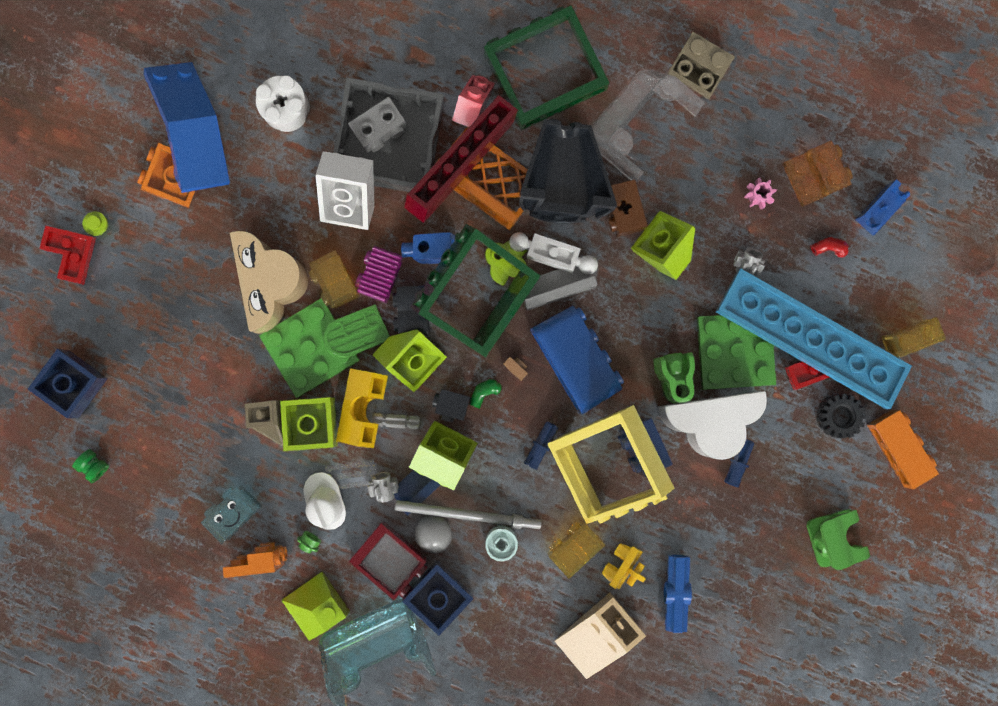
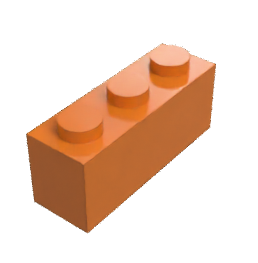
[867,410,939,489]

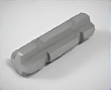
[372,413,420,429]

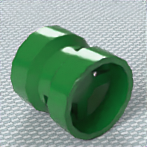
[72,449,109,484]

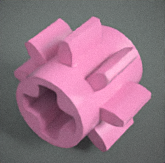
[744,178,777,210]

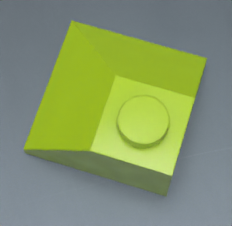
[631,211,695,280]
[373,330,447,392]
[281,571,350,641]

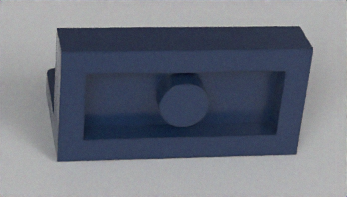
[394,470,440,516]

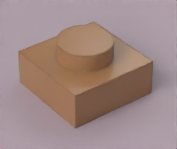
[503,357,528,381]

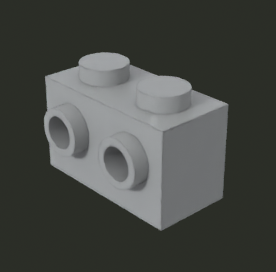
[348,97,407,153]

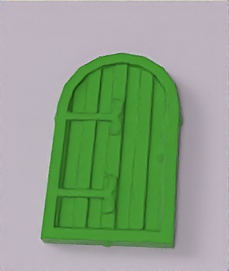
[323,305,390,358]

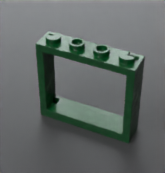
[484,5,610,131]
[410,224,541,358]

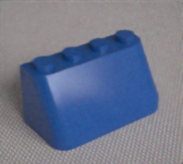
[530,305,624,415]

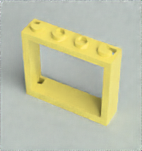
[548,405,675,524]

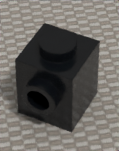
[432,389,470,423]

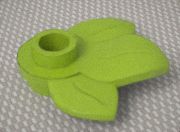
[485,241,528,286]

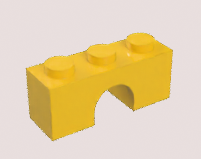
[336,369,388,448]

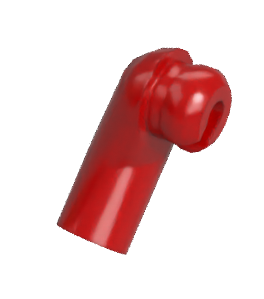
[810,237,849,258]

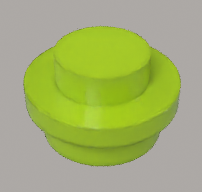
[82,211,108,236]

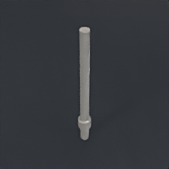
[394,500,541,529]

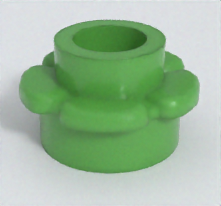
[297,531,321,553]

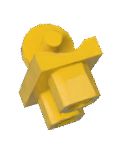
[602,543,646,589]

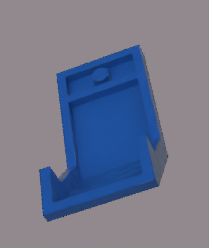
[144,62,230,193]

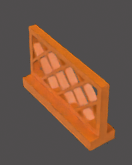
[435,127,528,231]

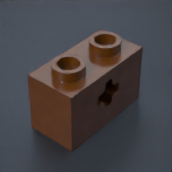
[608,179,648,237]

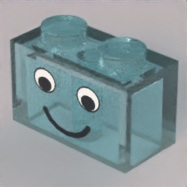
[201,486,262,544]

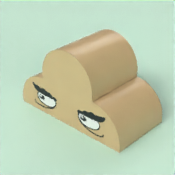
[230,231,308,334]

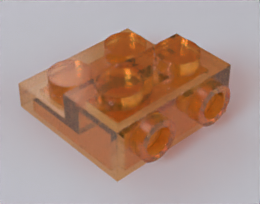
[782,140,853,207]

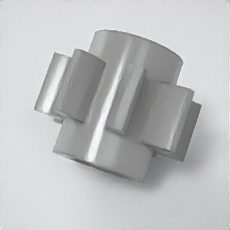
[733,248,765,276]
[367,472,399,502]

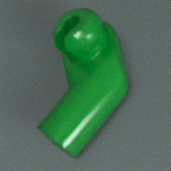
[469,379,502,409]

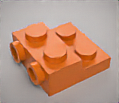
[137,143,195,208]
[223,542,288,578]

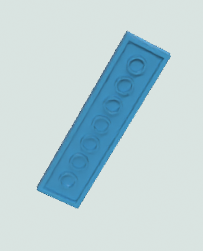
[716,268,912,409]

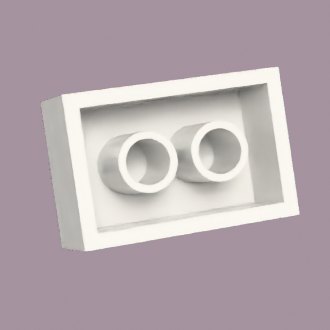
[316,151,374,230]

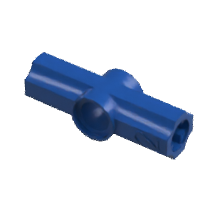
[663,554,692,633]

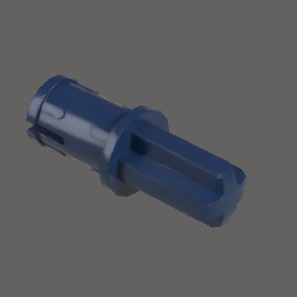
[523,422,558,470]
[724,439,754,488]

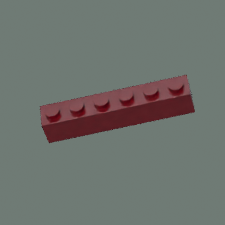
[404,95,518,223]

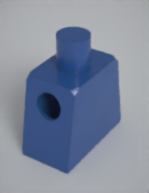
[401,232,455,264]

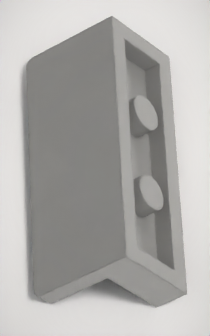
[524,266,598,311]

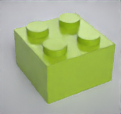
[280,397,338,451]
[409,421,478,490]

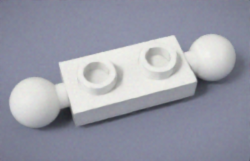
[509,232,598,275]

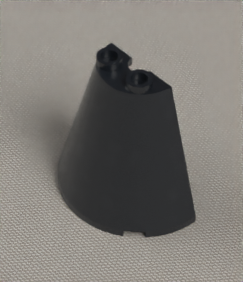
[519,119,617,224]

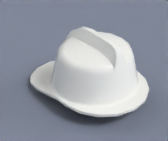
[303,472,346,530]

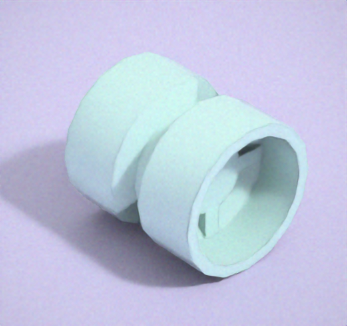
[485,525,518,561]

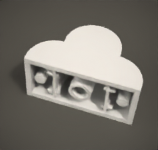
[658,391,767,460]

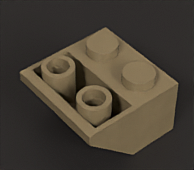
[667,32,735,99]

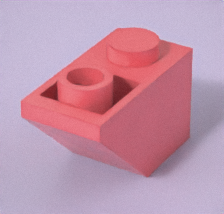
[452,75,495,127]

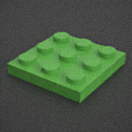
[259,298,360,398]
[697,315,776,390]

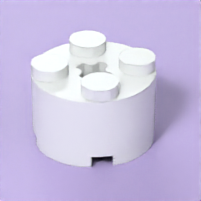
[256,76,310,132]

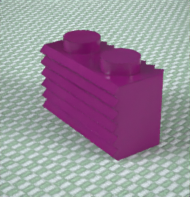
[355,246,403,304]

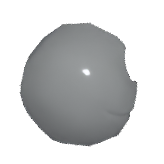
[415,515,452,554]

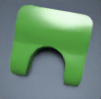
[653,352,695,403]
[807,509,870,570]

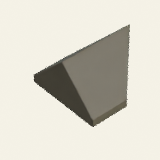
[245,400,283,446]

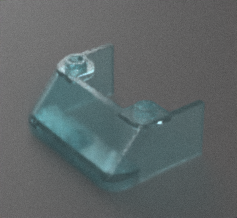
[318,599,437,706]

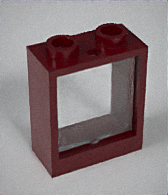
[349,521,428,600]

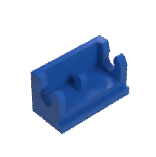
[855,179,910,236]

